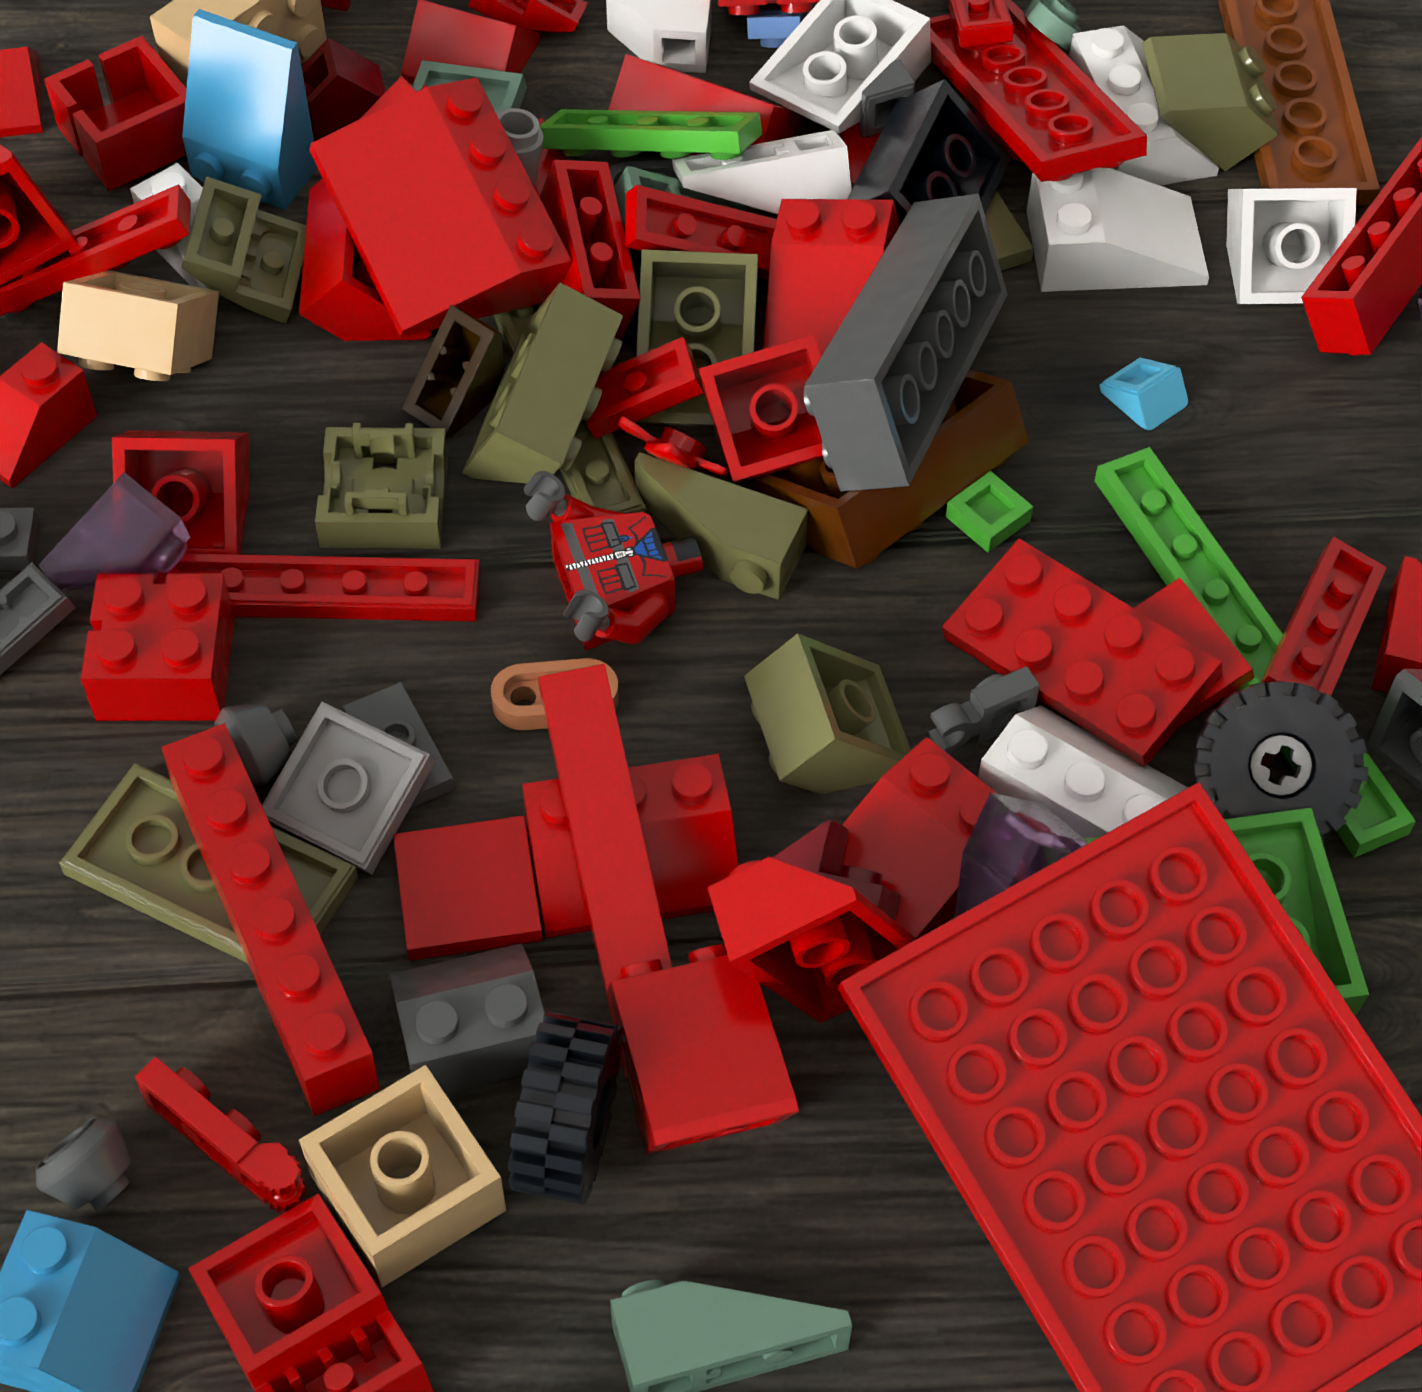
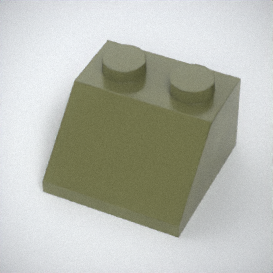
[1142,33,1279,171]
[744,633,911,795]

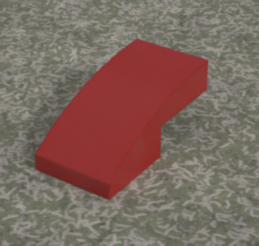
[468,0,588,32]

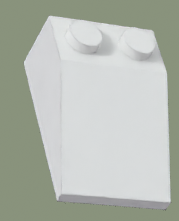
[749,0,931,134]
[1026,167,1209,292]

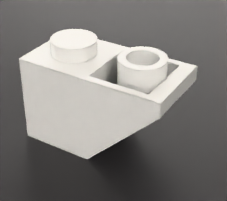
[606,0,712,73]

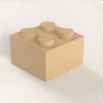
[57,270,219,381]
[299,1065,506,1288]

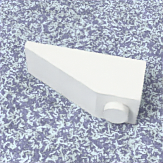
[672,130,851,214]

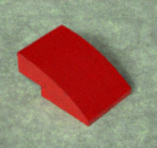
[188,1193,434,1392]

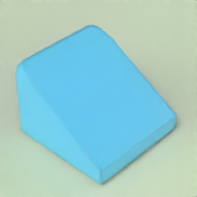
[1099,357,1188,430]

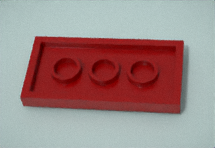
[942,539,1223,768]

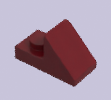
[772,820,900,921]

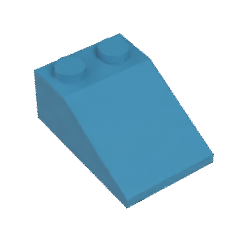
[182,9,318,210]

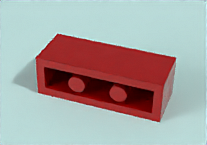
[540,160,640,340]

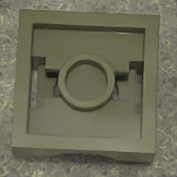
[315,423,449,549]

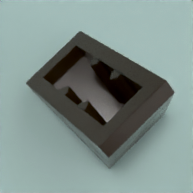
[402,305,505,437]

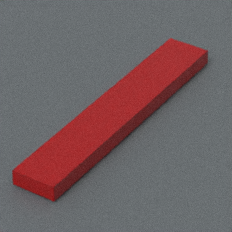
[108,552,481,622]
[538,663,672,1079]

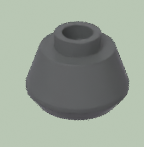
[214,703,297,787]
[35,1116,131,1210]

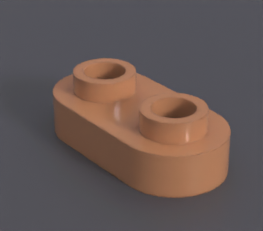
[491,658,619,730]

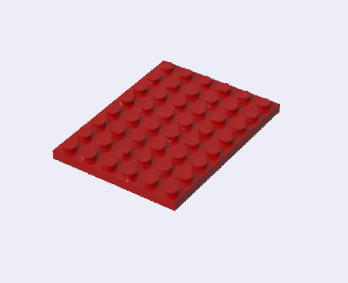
[838,782,1422,1392]

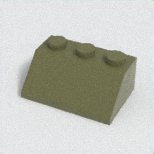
[462,282,623,484]

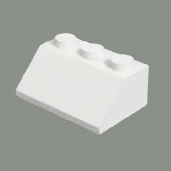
[1069,25,1219,185]
[978,706,1188,843]

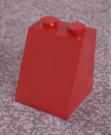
[0,145,78,286]
[607,944,799,1155]

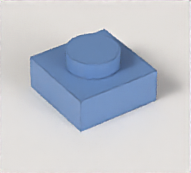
[747,9,803,48]

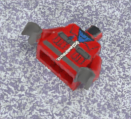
[523,471,703,650]

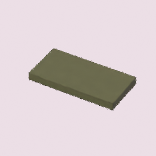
[59,763,359,963]

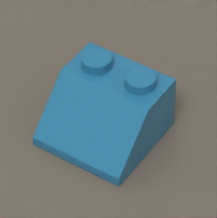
[0,1210,181,1392]

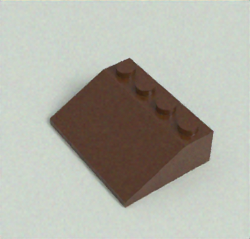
[725,370,1029,569]

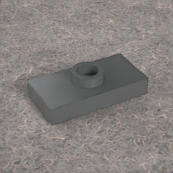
[0,562,76,675]
[342,682,455,809]

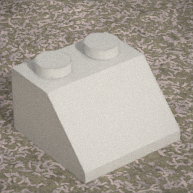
[1226,188,1357,304]

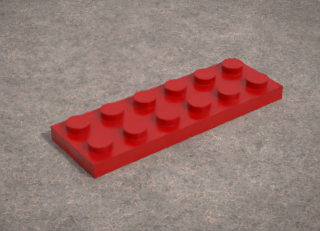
[930,0,1147,182]

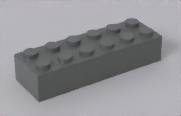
[804,193,1008,492]

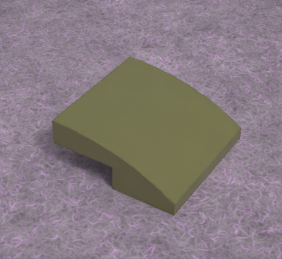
[181,176,306,324]

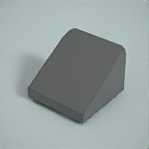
[859,59,915,138]

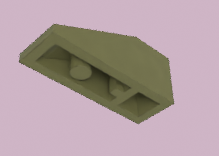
[635,452,808,600]

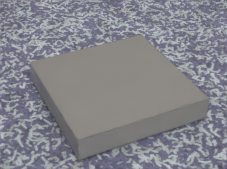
[262,702,436,875]

